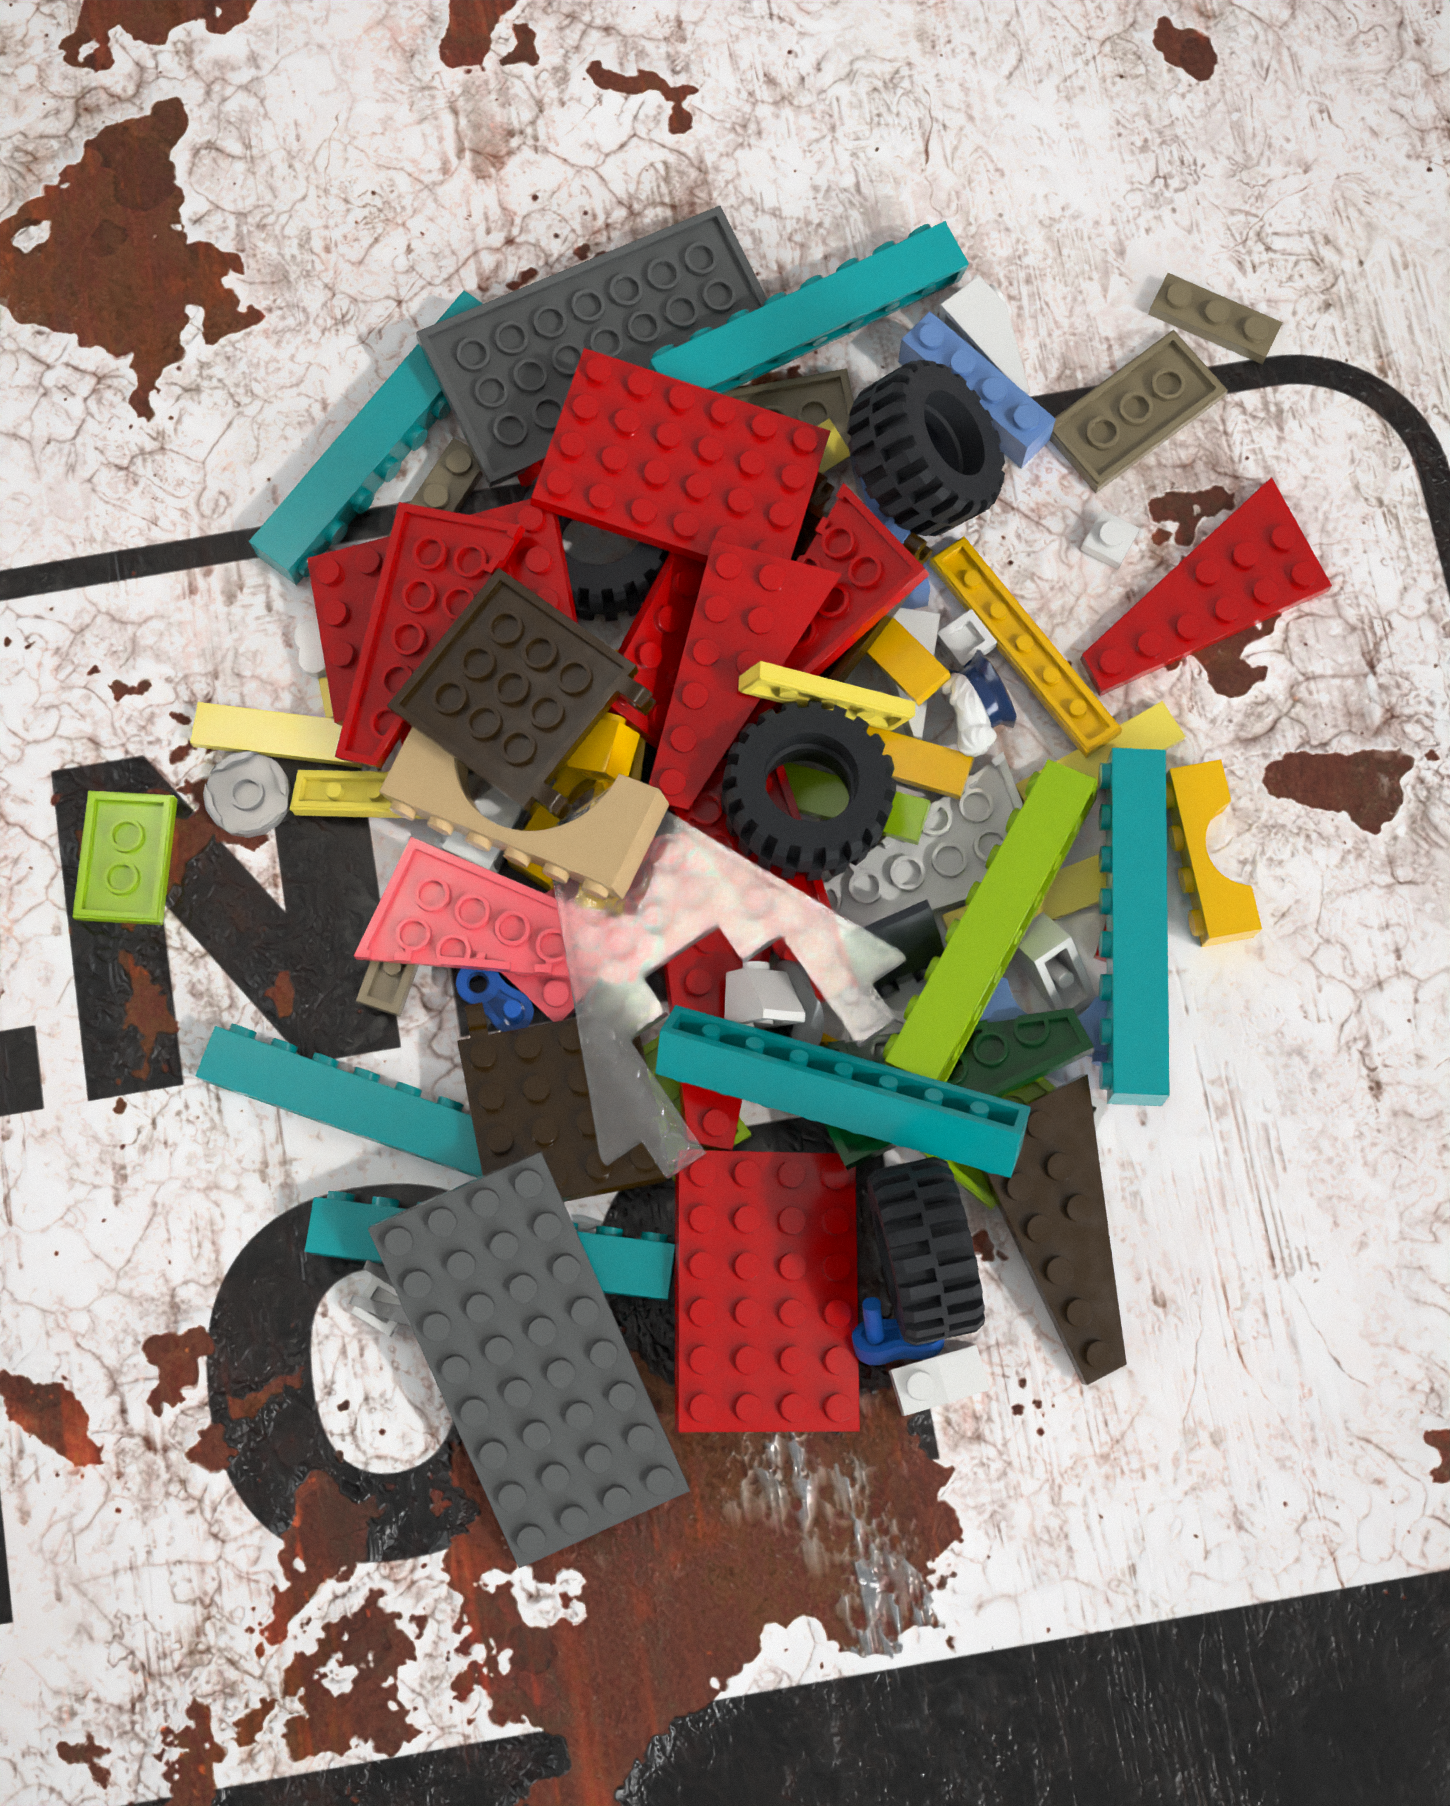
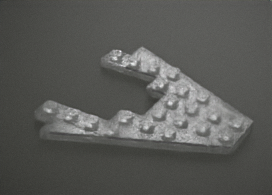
[549,788,906,1179]

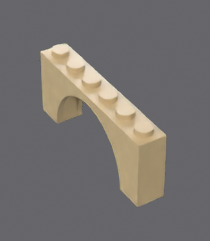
[379,727,669,900]

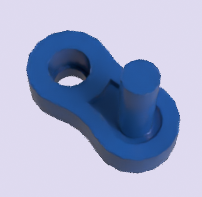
[456,969,534,1032]
[852,1297,945,1365]

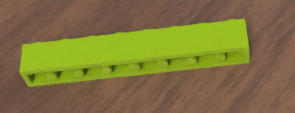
[882,759,1097,1082]

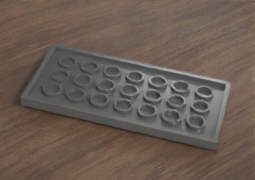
[416,205,767,488]
[368,1150,690,1569]

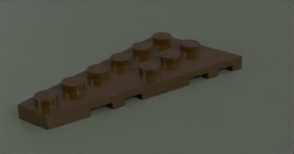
[980,1074,1127,1385]

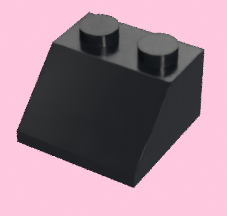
[843,899,945,1002]

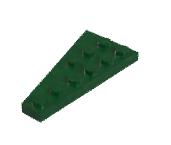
[821,1008,1094,1170]

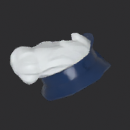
[942,649,1017,758]

